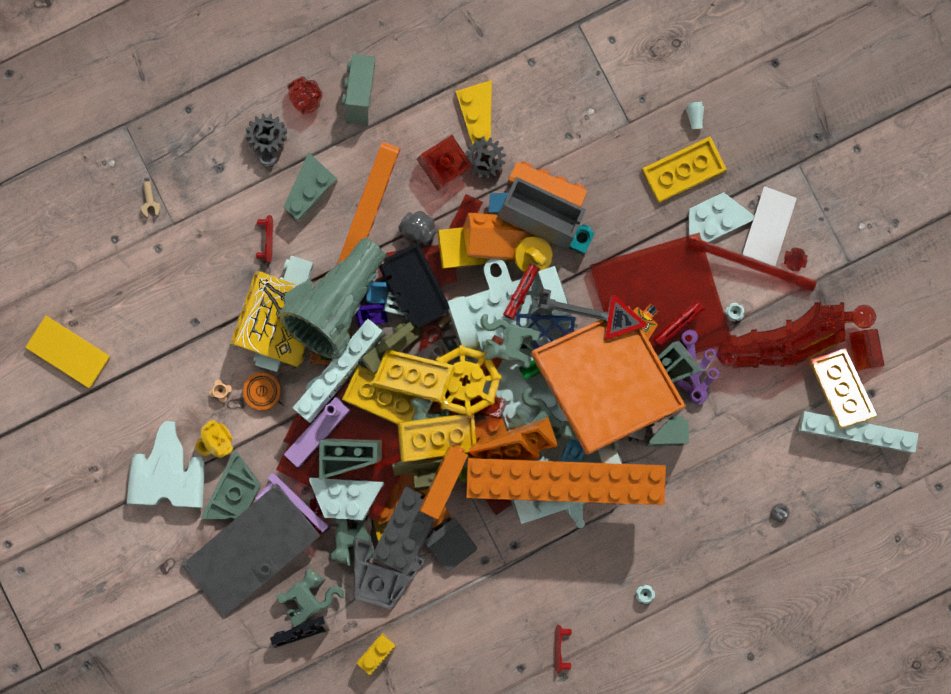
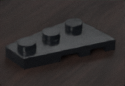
[270,616,330,648]

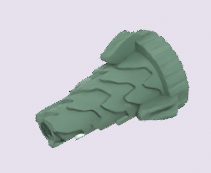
[280,237,387,359]

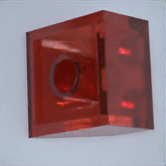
[416,135,473,191]

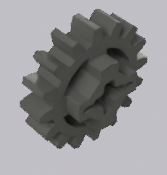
[246,114,287,155]
[465,137,506,178]

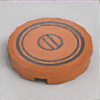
[243,372,281,411]

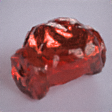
[287,76,323,115]

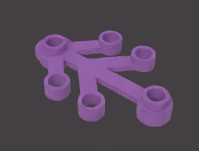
[673,330,720,404]

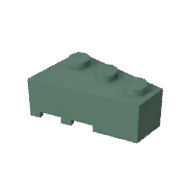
[284,152,338,222]
[658,341,704,383]

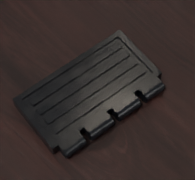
[379,242,450,328]

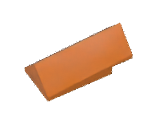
[469,417,557,460]

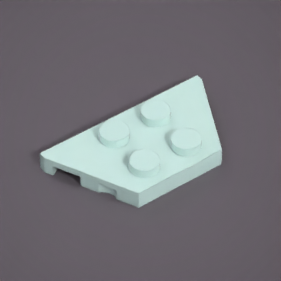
[689,192,754,251]
[309,478,384,520]

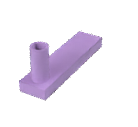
[284,397,351,468]
[255,473,329,532]

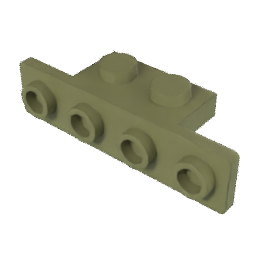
[361,322,423,373]
[392,455,470,491]

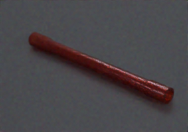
[688,236,817,292]

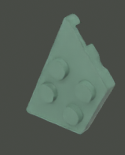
[201,451,261,519]

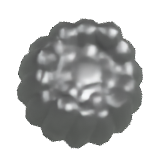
[258,150,276,167]
[771,503,790,522]

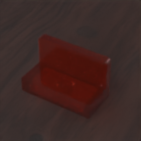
[849,329,885,371]

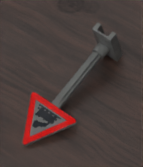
[531,289,647,340]

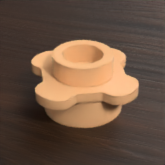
[209,380,232,402]

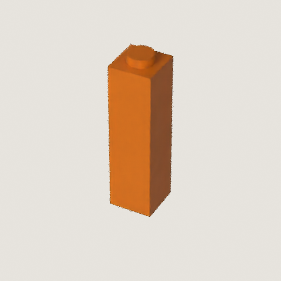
[418,445,468,519]

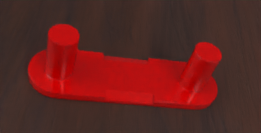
[256,215,273,263]
[555,625,572,673]

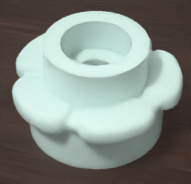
[725,303,744,322]
[636,585,655,604]

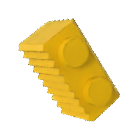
[356,633,396,675]

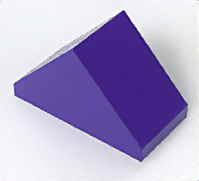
[356,304,388,328]

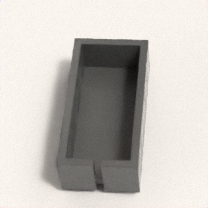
[497,177,586,250]
[372,486,436,574]

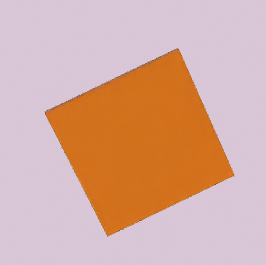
[530,306,686,455]

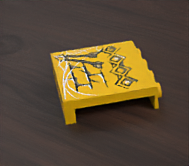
[230,271,305,367]

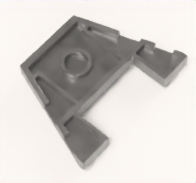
[353,537,426,609]

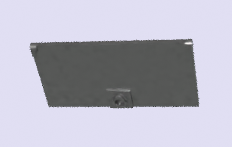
[182,483,320,616]

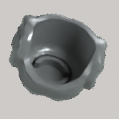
[398,211,437,247]

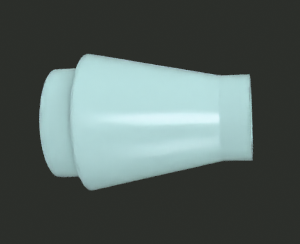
[686,101,704,129]

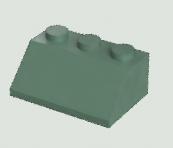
[646,416,689,447]

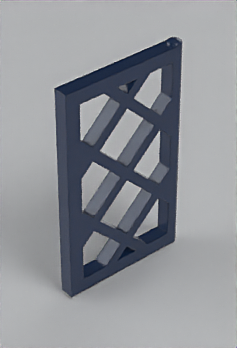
[516,313,576,349]

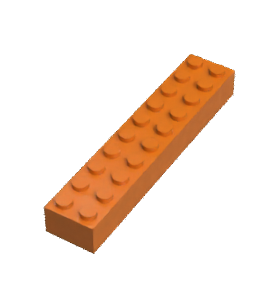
[466,458,666,505]

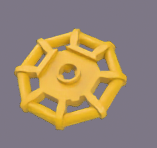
[435,345,502,417]

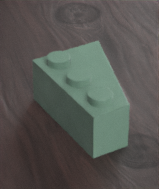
[342,54,375,125]
[319,439,382,480]

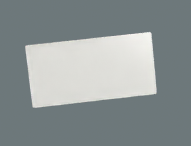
[743,186,797,266]

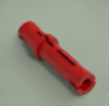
[503,263,540,320]
[654,300,705,347]

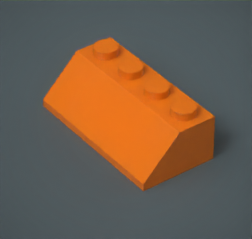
[508,161,587,207]
[463,213,538,260]

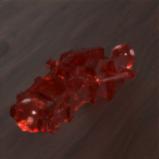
[717,302,877,368]

